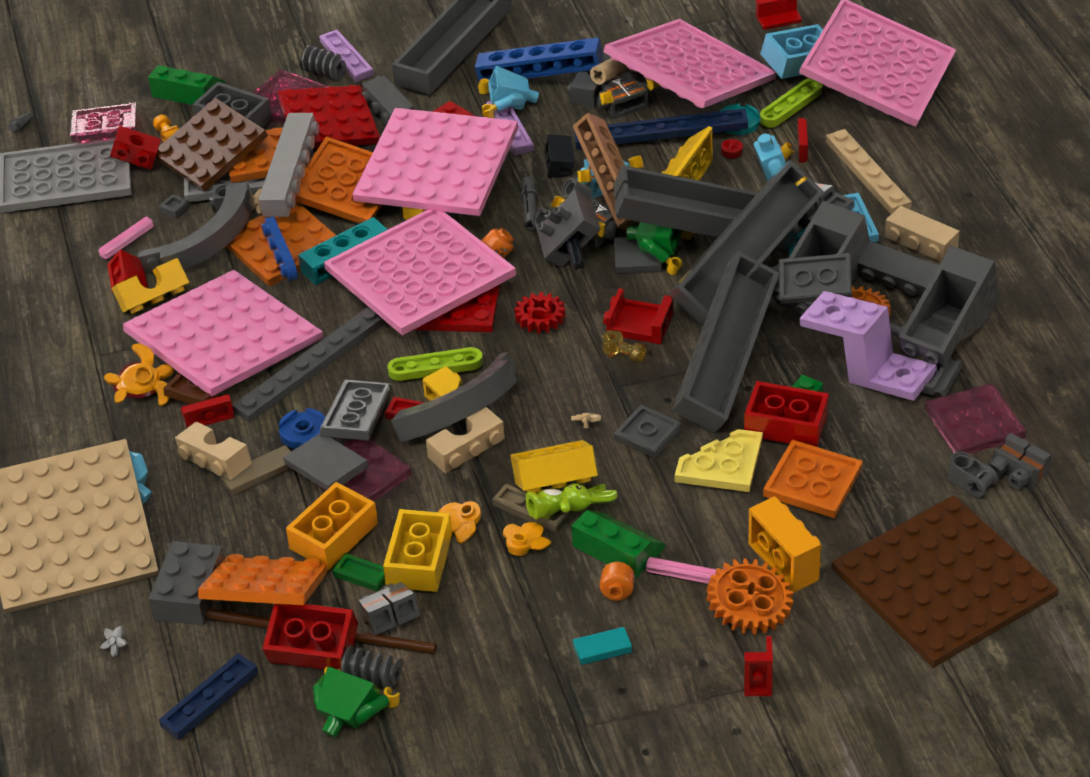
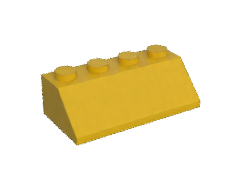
[662,126,713,181]

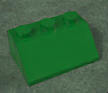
[148,65,226,105]
[571,510,666,579]

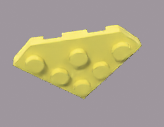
[675,429,763,492]

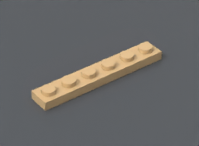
[826,129,912,214]

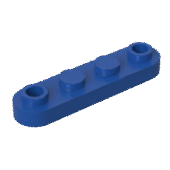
[261,216,298,281]

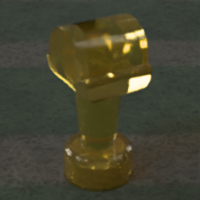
[602,330,646,363]

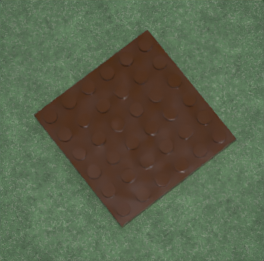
[831,495,1059,668]

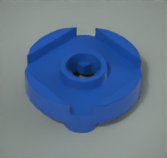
[279,408,325,449]

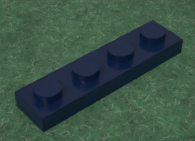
[159,653,258,740]

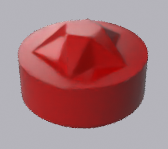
[721,139,743,159]

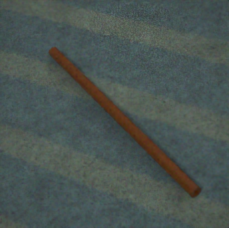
[205,608,437,654]

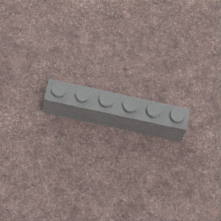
[258,113,319,217]

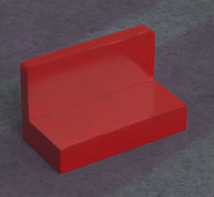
[756,0,802,30]
[107,249,147,293]
[181,394,234,428]
[744,636,773,696]

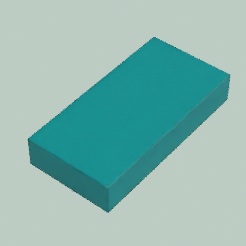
[573,627,632,665]

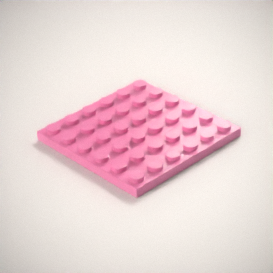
[799,0,956,127]
[603,19,777,108]
[352,108,519,216]
[324,210,516,336]
[123,270,323,397]

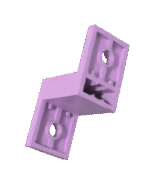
[800,291,937,401]

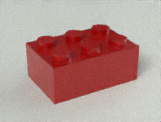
[744,381,829,447]
[262,604,358,670]

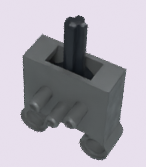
[532,178,601,270]

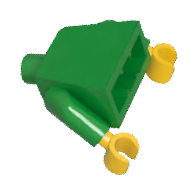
[627,222,694,275]
[313,666,400,738]

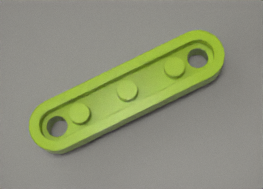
[760,78,823,128]
[387,347,483,381]

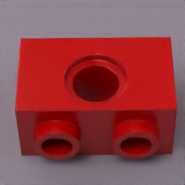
[110,125,161,170]

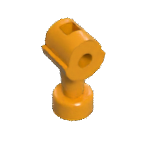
[153,114,179,143]

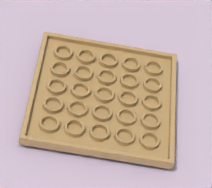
[0,439,159,614]

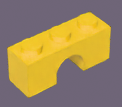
[111,258,189,314]

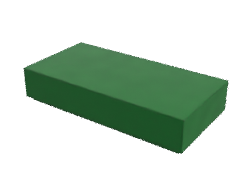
[332,553,385,592]

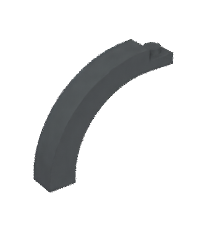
[138,181,254,274]
[391,352,518,442]

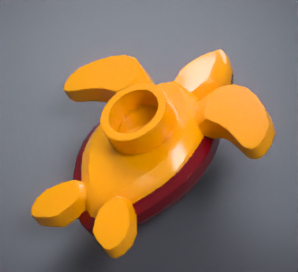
[104,343,175,406]

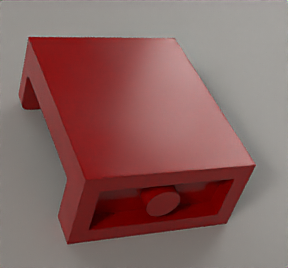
[603,288,674,345]

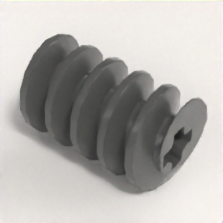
[300,45,346,80]
[341,645,403,689]

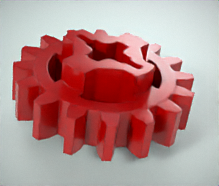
[514,292,566,334]

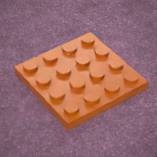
[295,137,383,224]
[225,201,336,287]
[198,554,328,605]

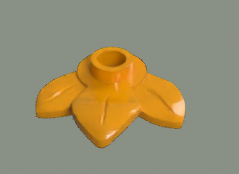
[439,501,481,544]
[503,522,552,556]

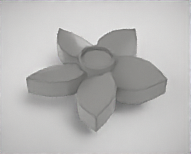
[100,626,129,658]

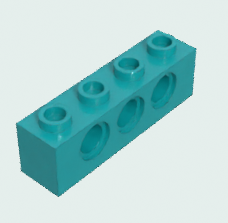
[298,217,388,285]

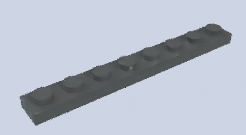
[232,307,386,423]

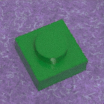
[792,375,823,392]

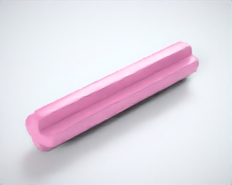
[98,217,154,260]
[646,557,716,584]

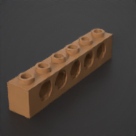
[573,113,640,231]

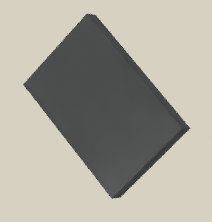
[779,253,852,304]
[283,433,369,491]

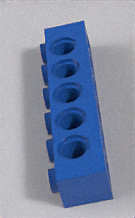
[475,37,604,81]

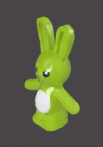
[526,484,617,520]

